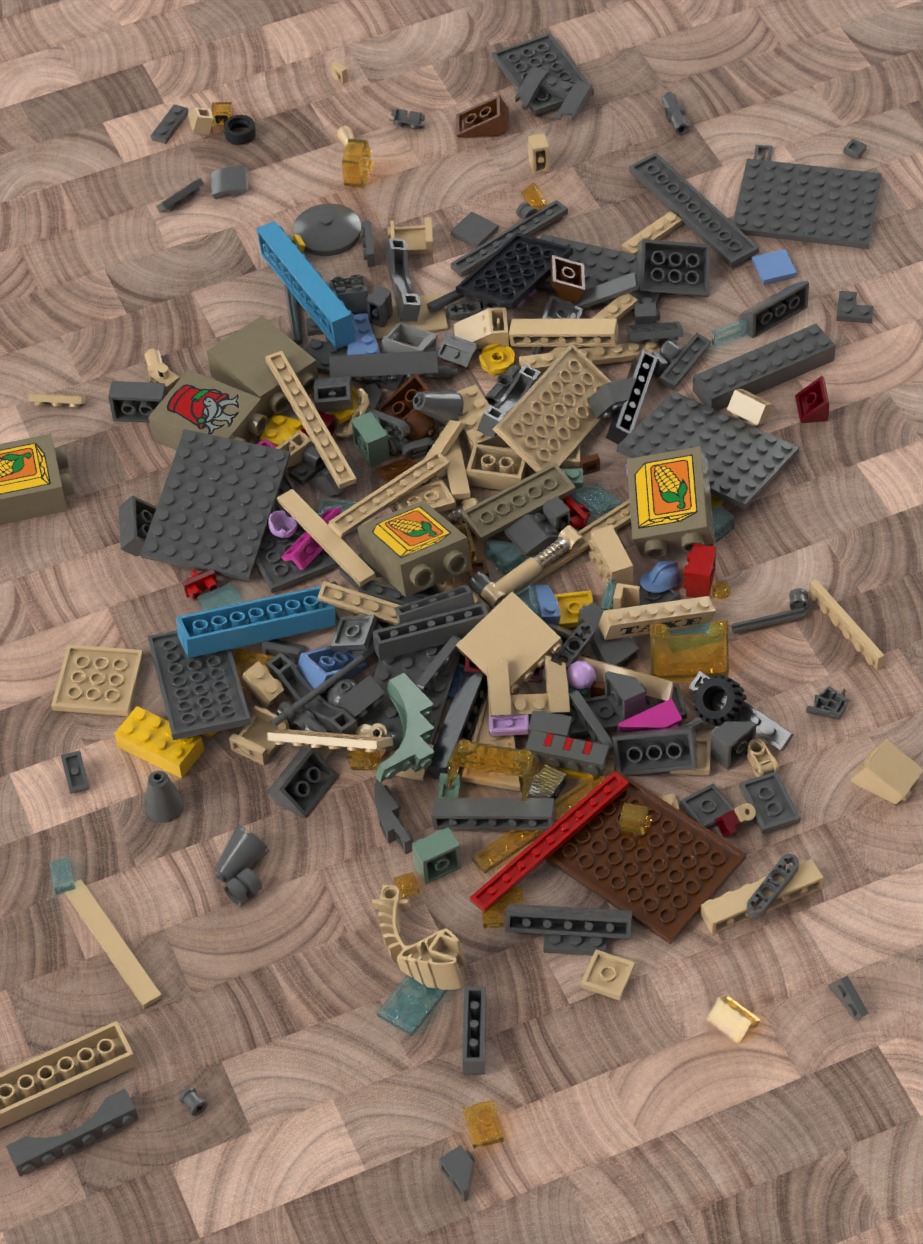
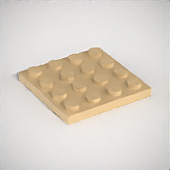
[51,645,144,716]

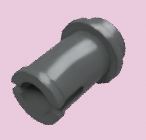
[680,716,705,731]

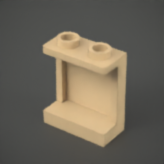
[387,217,434,255]
[229,706,289,765]

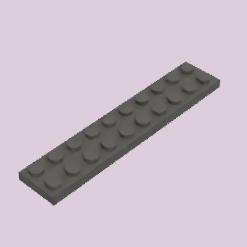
[629,153,759,267]

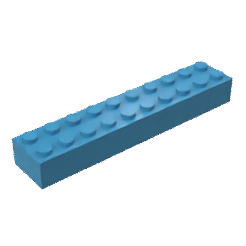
[256,221,356,349]

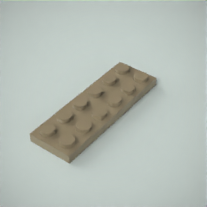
[461,462,576,542]

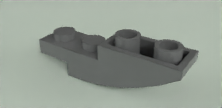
[375,780,413,854]

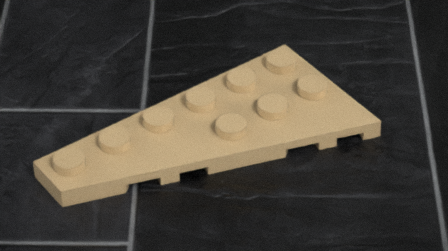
[462,696,520,791]

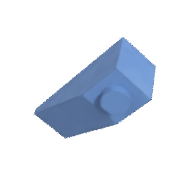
[529,585,561,625]

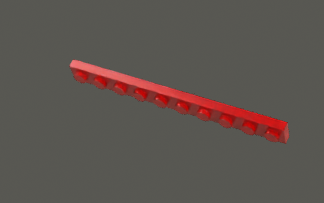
[470,771,629,913]

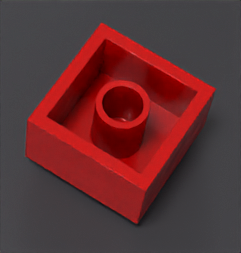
[683,544,716,598]

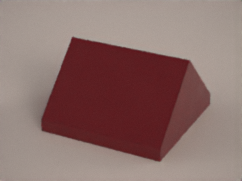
[795,376,829,423]

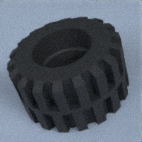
[692,674,747,726]

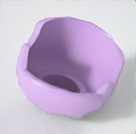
[269,510,298,538]
[566,661,596,690]

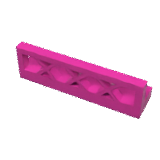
[281,507,342,570]

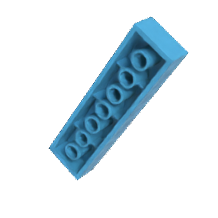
[176,586,336,658]

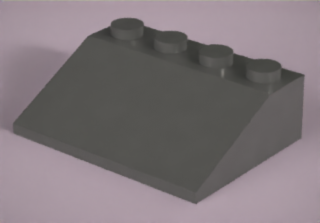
[637,239,711,297]

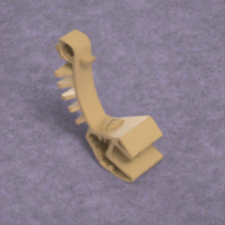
[372,885,466,990]

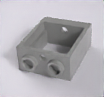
[382,322,438,353]

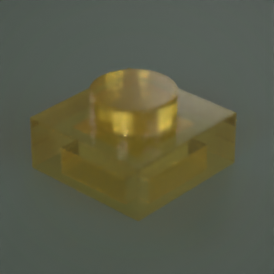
[394,872,420,898]

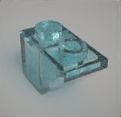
[484,539,525,575]

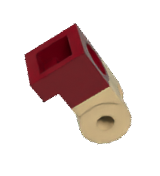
[714,803,756,837]

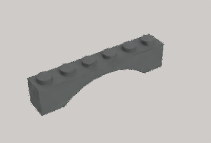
[385,238,421,322]
[477,364,541,438]
[266,653,357,735]
[6,1089,139,1177]

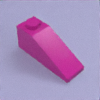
[617,698,682,732]

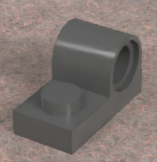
[289,445,326,486]

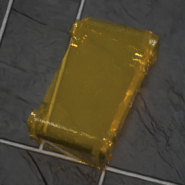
[649,620,729,682]

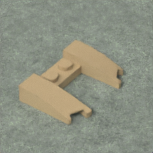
[487,656,570,716]

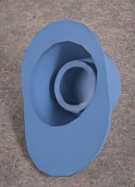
[640,561,681,593]

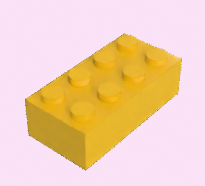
[114,706,204,779]

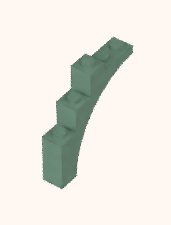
[375,673,434,782]

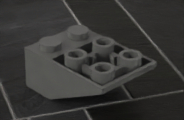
[329,274,368,313]

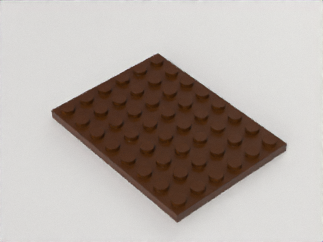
[546,770,746,945]

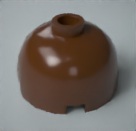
[405,409,436,442]

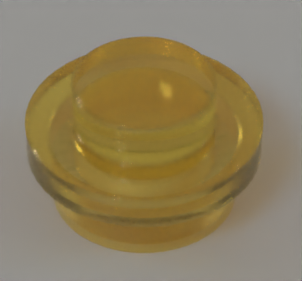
[712,581,731,599]

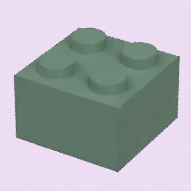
[351,412,391,468]
[412,828,461,885]

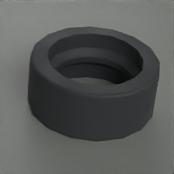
[224,115,256,145]

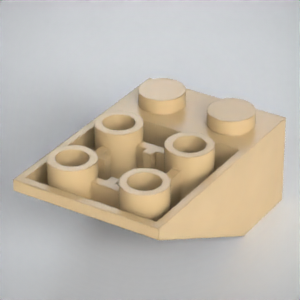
[454,307,509,350]

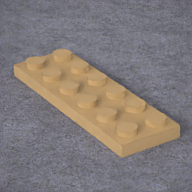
[267,729,393,752]

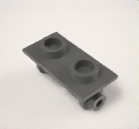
[389,108,425,129]

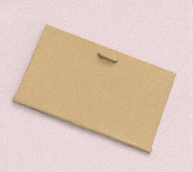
[372,293,449,340]

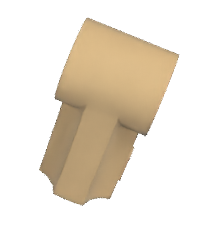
[144,348,165,376]

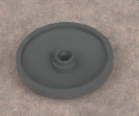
[293,203,362,256]

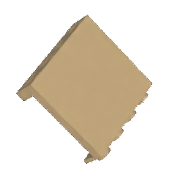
[456,592,563,695]

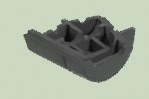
[806,686,849,719]

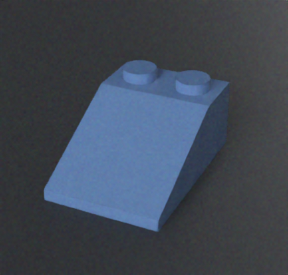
[296,646,367,694]

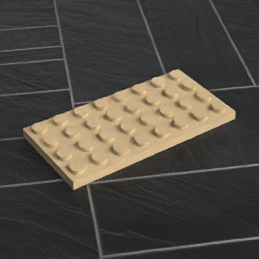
[493,343,611,472]

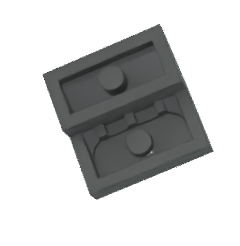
[211,166,248,199]

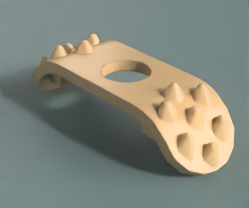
[336,388,370,438]

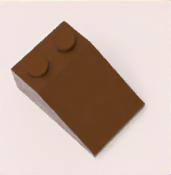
[456,95,510,138]
[376,373,432,424]

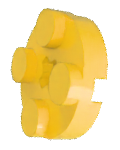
[479,343,515,376]

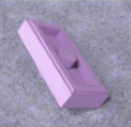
[489,714,529,736]

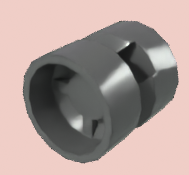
[223,868,262,906]

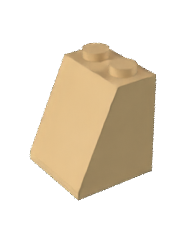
[849,739,923,805]

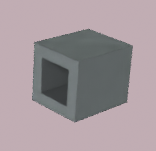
[634,303,660,325]

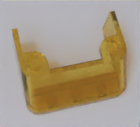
[447,740,537,801]

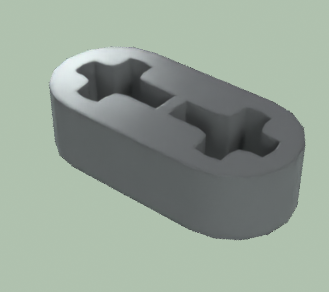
[401,437,435,460]

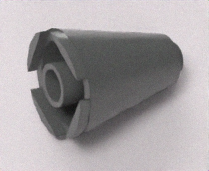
[413,389,464,425]
[144,771,184,823]
[215,825,269,883]

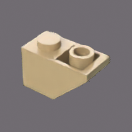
[188,107,213,135]

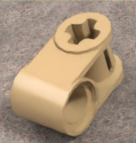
[747,739,779,777]

